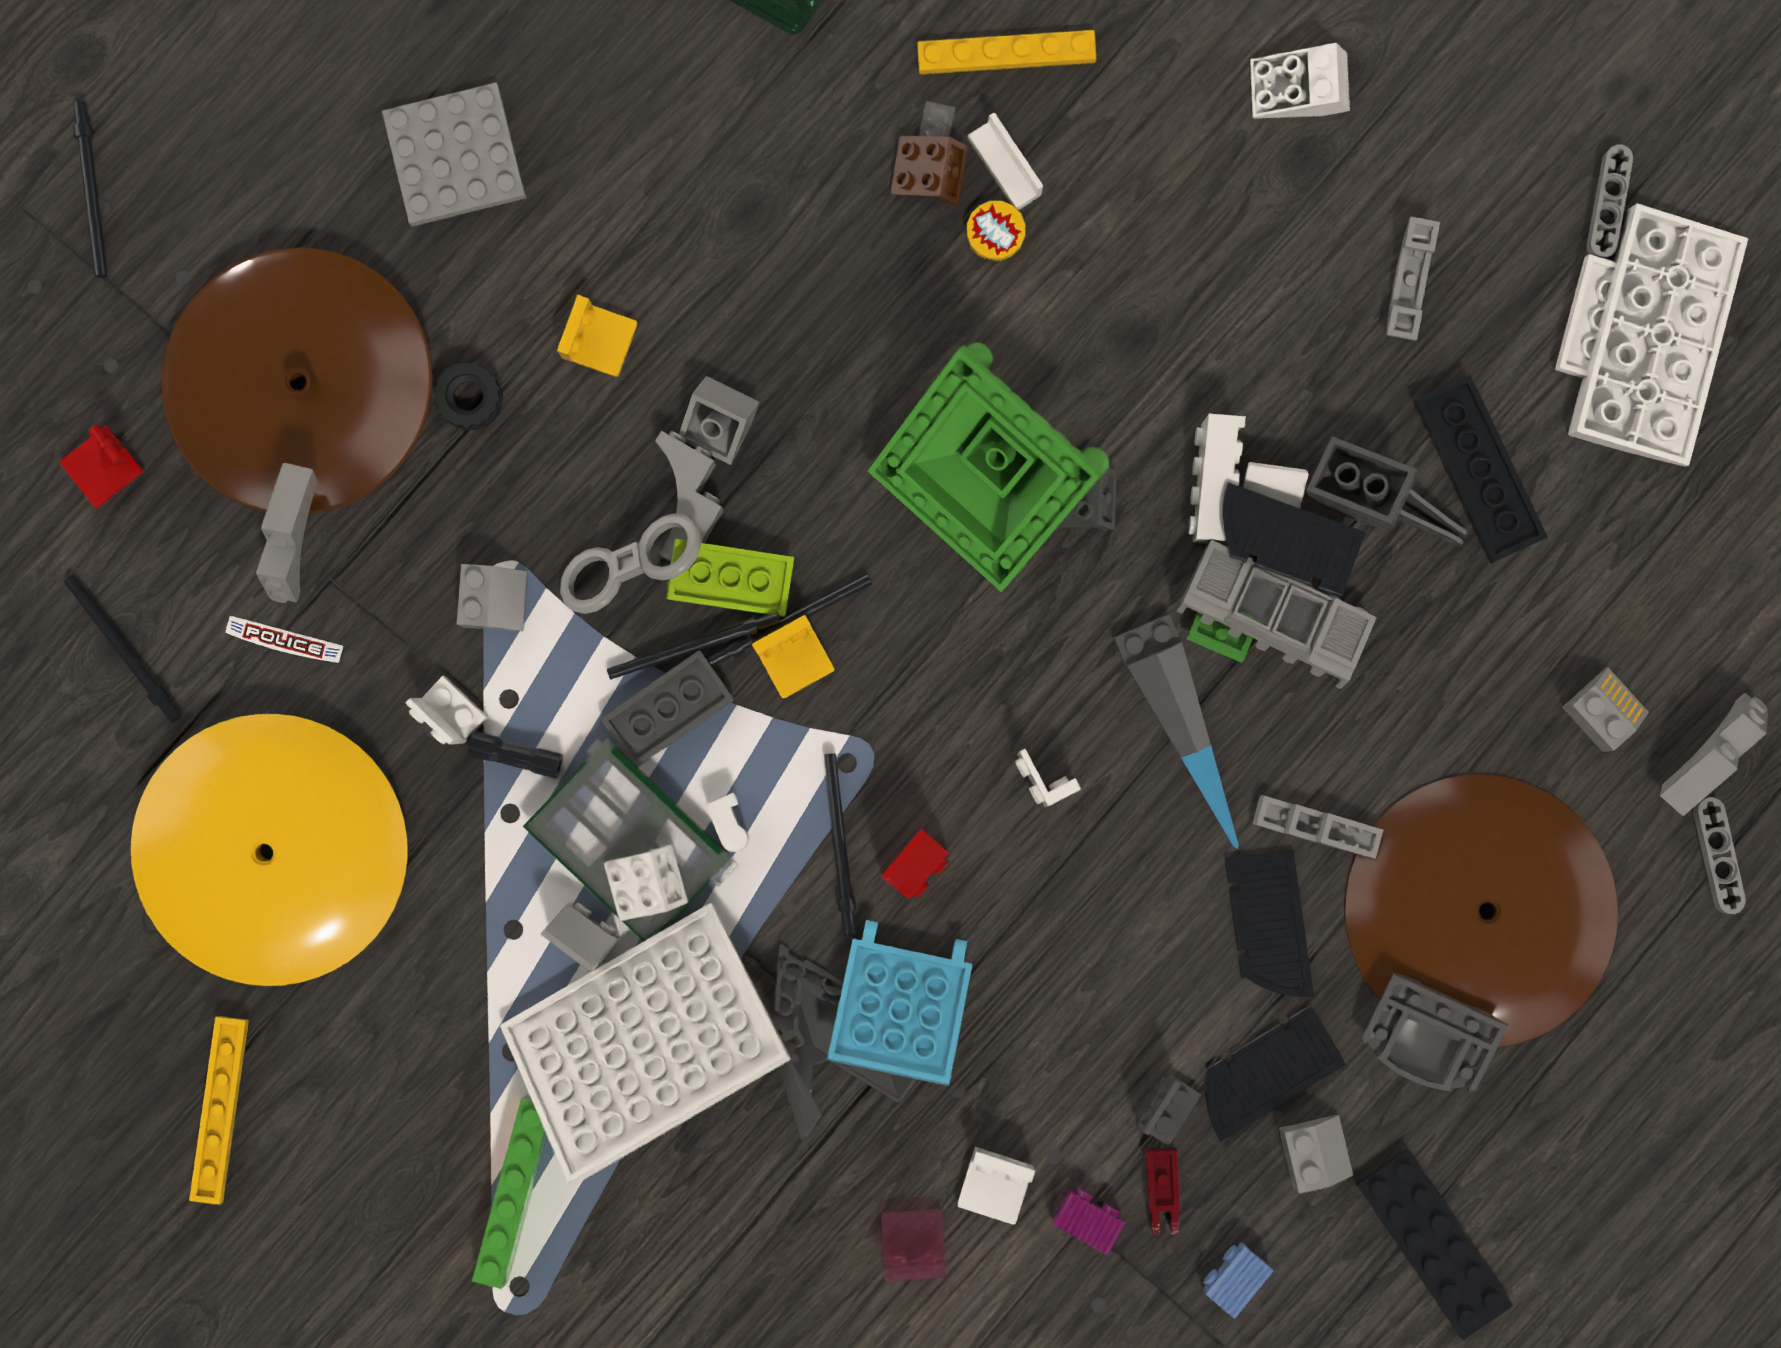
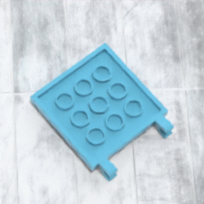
[827,920,972,1086]

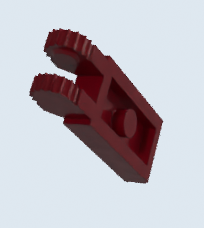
[1145,1147,1181,1236]

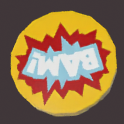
[967,201,1025,261]

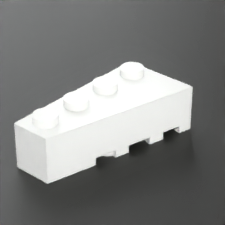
[1188,414,1246,544]

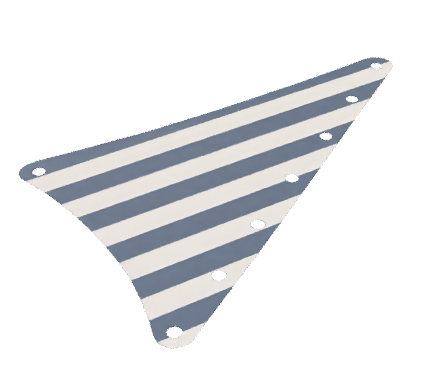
[483,560,874,1316]

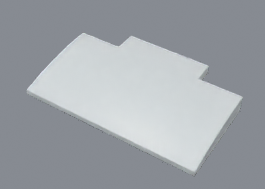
[1555,204,1748,467]

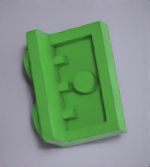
[1186,611,1261,663]

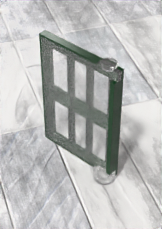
[522,738,739,942]

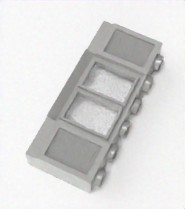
[1176,540,1377,689]

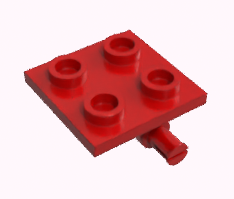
[59,424,144,509]

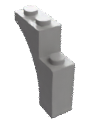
[656,431,724,562]
[256,463,318,603]
[1660,693,1768,816]

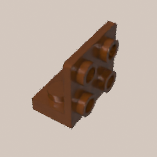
[891,136,968,205]

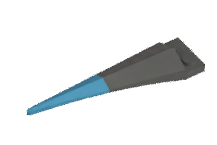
[1113,614,1239,849]

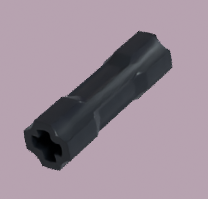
[468,731,563,779]

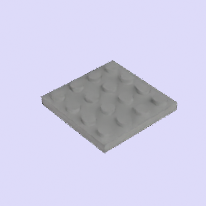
[382,82,526,227]

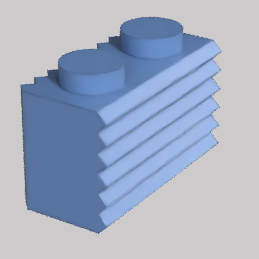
[1203,1242,1274,1319]

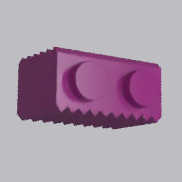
[1052,1188,1125,1255]

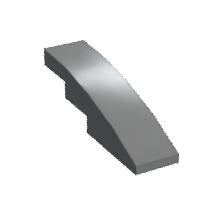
[1252,795,1383,859]

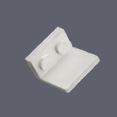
[1243,462,1308,508]
[405,676,488,744]
[1015,749,1081,807]
[604,844,688,921]
[957,1147,1035,1224]

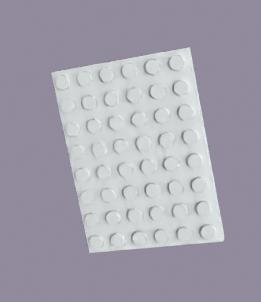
[500,903,791,1186]

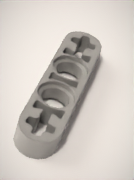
[1587,145,1633,259]
[1693,797,1746,914]

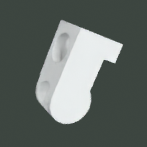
[705,793,749,852]

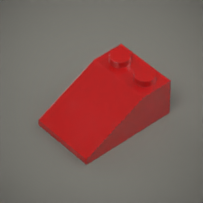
[881,829,949,900]

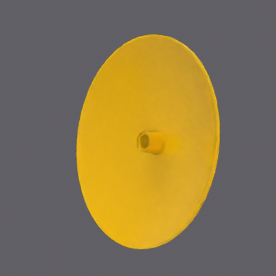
[131,714,408,986]

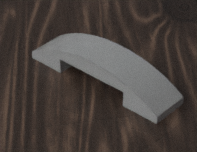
[1386,217,1440,341]

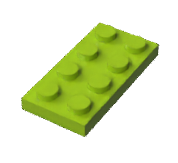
[665,539,794,617]

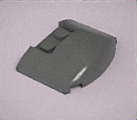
[1362,973,1508,1091]

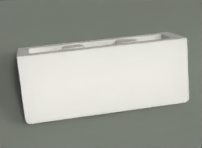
[968,113,1043,210]

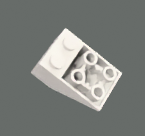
[1250,43,1350,118]

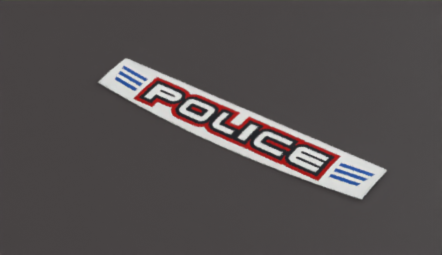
[225,616,343,663]

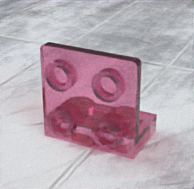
[881,1208,947,1282]

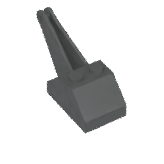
[1306,436,1468,547]

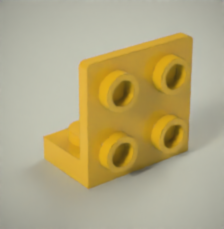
[557,295,637,377]
[752,615,834,698]

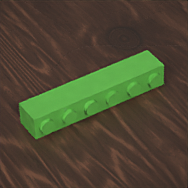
[472,1095,547,1289]

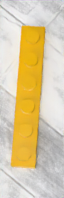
[917,30,1096,74]
[189,1016,249,1205]

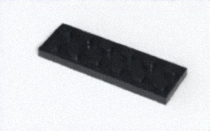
[1414,375,1548,564]
[1355,1149,1514,1340]

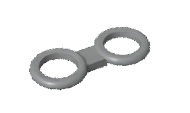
[560,513,701,614]

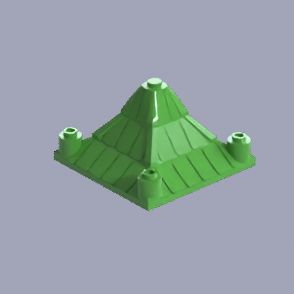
[868,342,1109,592]

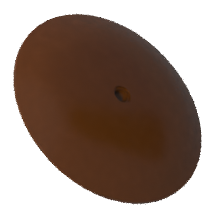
[162,248,433,515]
[1345,774,1618,1047]

